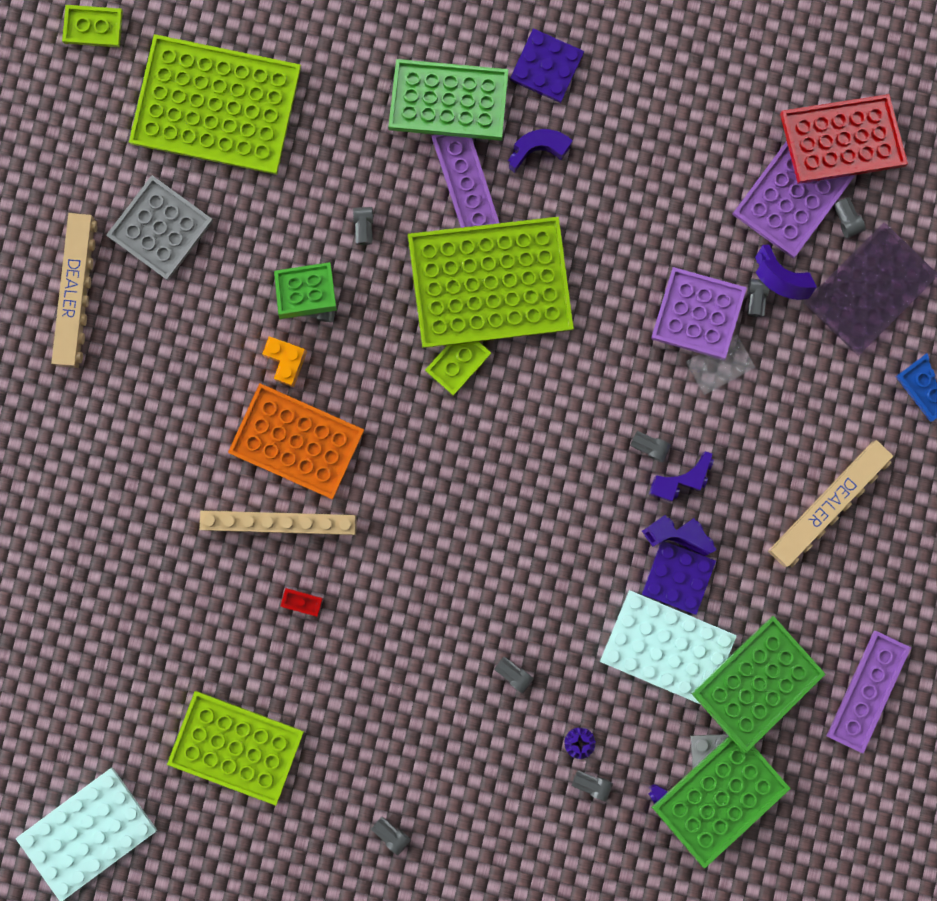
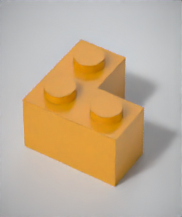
[262,336,307,387]

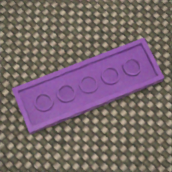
[431,135,499,228]
[826,631,911,753]

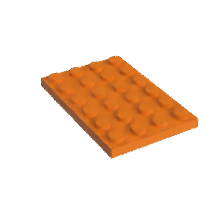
[228,383,365,500]

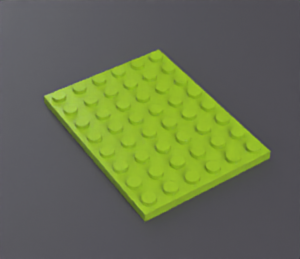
[129,34,301,175]
[408,217,574,348]

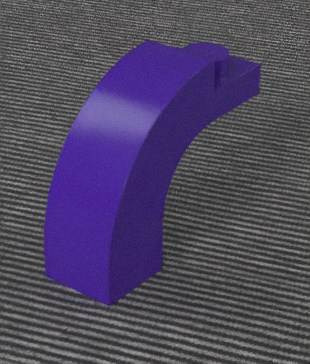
[508,129,573,173]
[755,245,817,300]

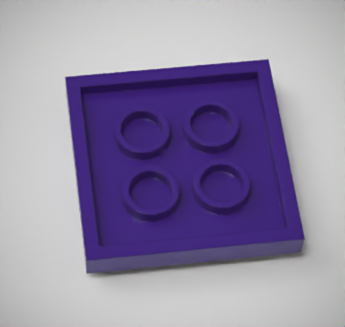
[510,28,584,103]
[641,541,716,615]

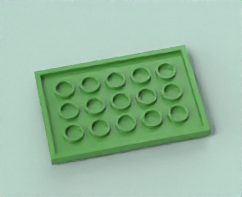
[388,59,509,141]
[691,616,826,753]
[651,737,790,869]

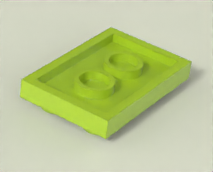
[62,5,123,48]
[425,342,491,396]

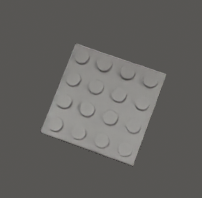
[106,175,213,281]

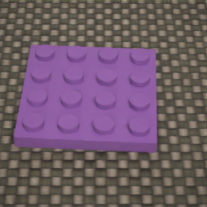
[651,267,747,360]

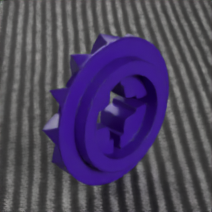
[564,728,596,759]

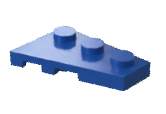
[895,353,937,422]

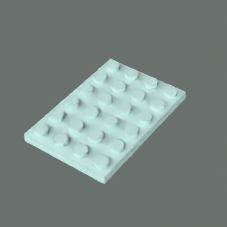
[600,590,737,704]
[15,767,157,901]

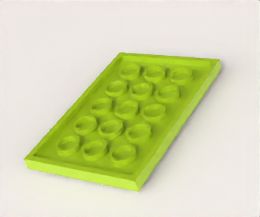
[167,691,304,806]

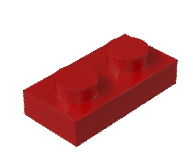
[280,588,323,617]

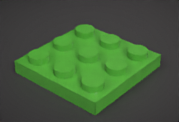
[274,262,337,319]

